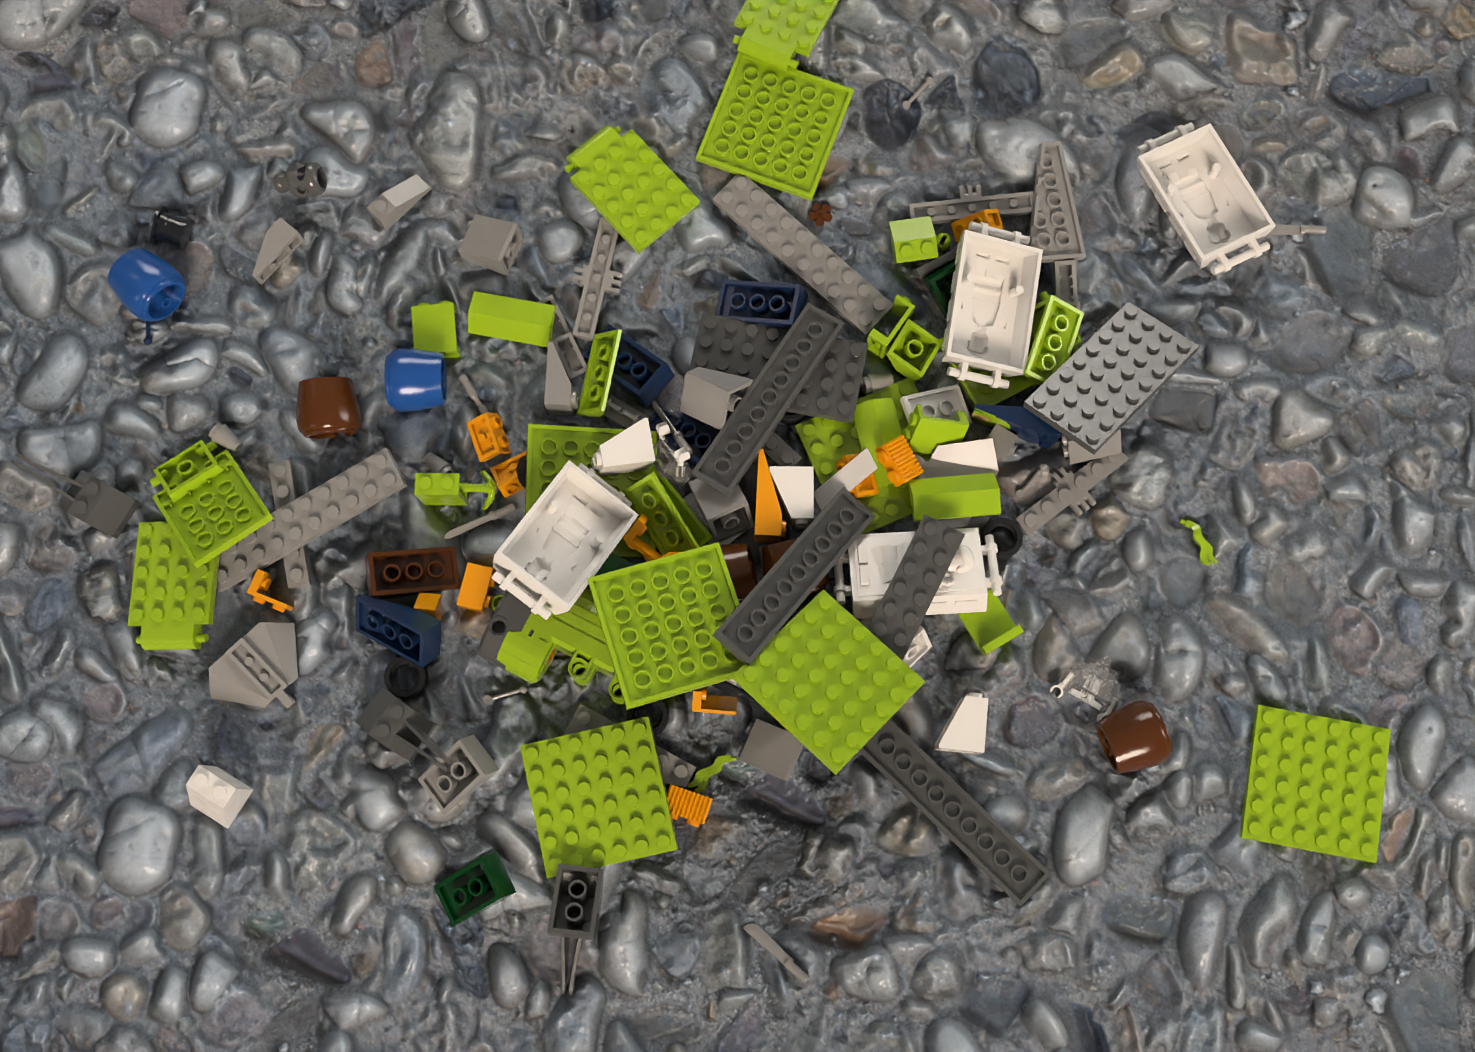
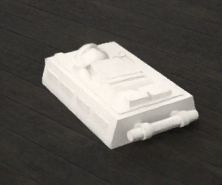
[1136,122,1276,275]
[942,221,1043,389]
[491,460,639,620]
[833,527,1003,619]

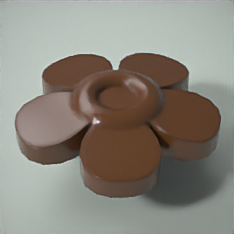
[809,203,832,226]

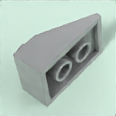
[544,342,579,416]
[418,734,499,815]

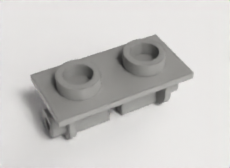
[603,395,647,429]

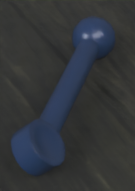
[143,321,152,345]

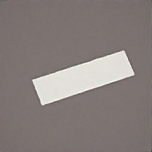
[814,448,878,511]

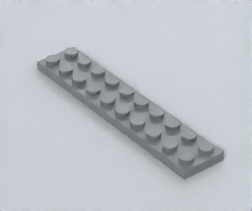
[712,174,893,337]
[217,448,407,592]

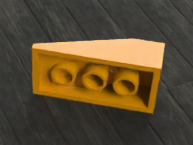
[754,449,786,543]

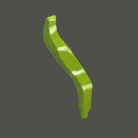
[1180,519,1218,566]
[687,755,737,793]

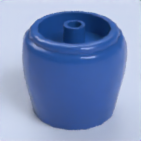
[108,248,186,322]
[384,348,447,412]

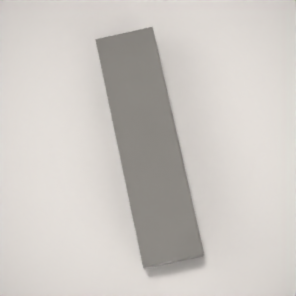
[1051,260,1082,339]
[537,295,587,379]

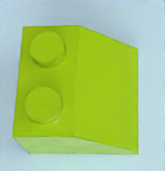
[888,216,939,264]
[886,319,943,382]

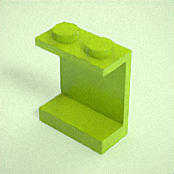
[867,294,915,359]
[411,301,461,359]
[902,404,970,455]
[414,473,468,506]
[957,588,1024,656]

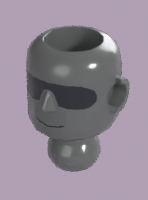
[273,162,327,197]

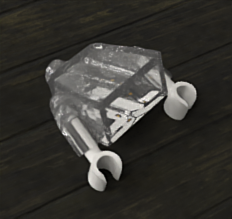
[653,421,697,487]
[1050,656,1122,722]

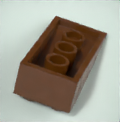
[364,546,460,600]

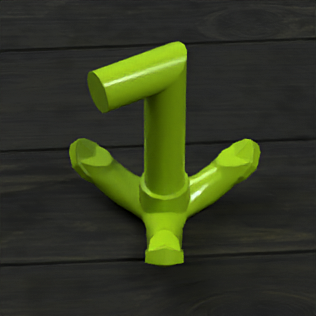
[459,470,498,510]

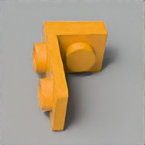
[951,208,1004,243]
[622,514,662,562]
[246,569,294,613]
[692,687,738,715]

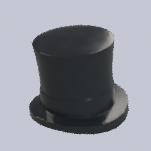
[150,206,193,250]

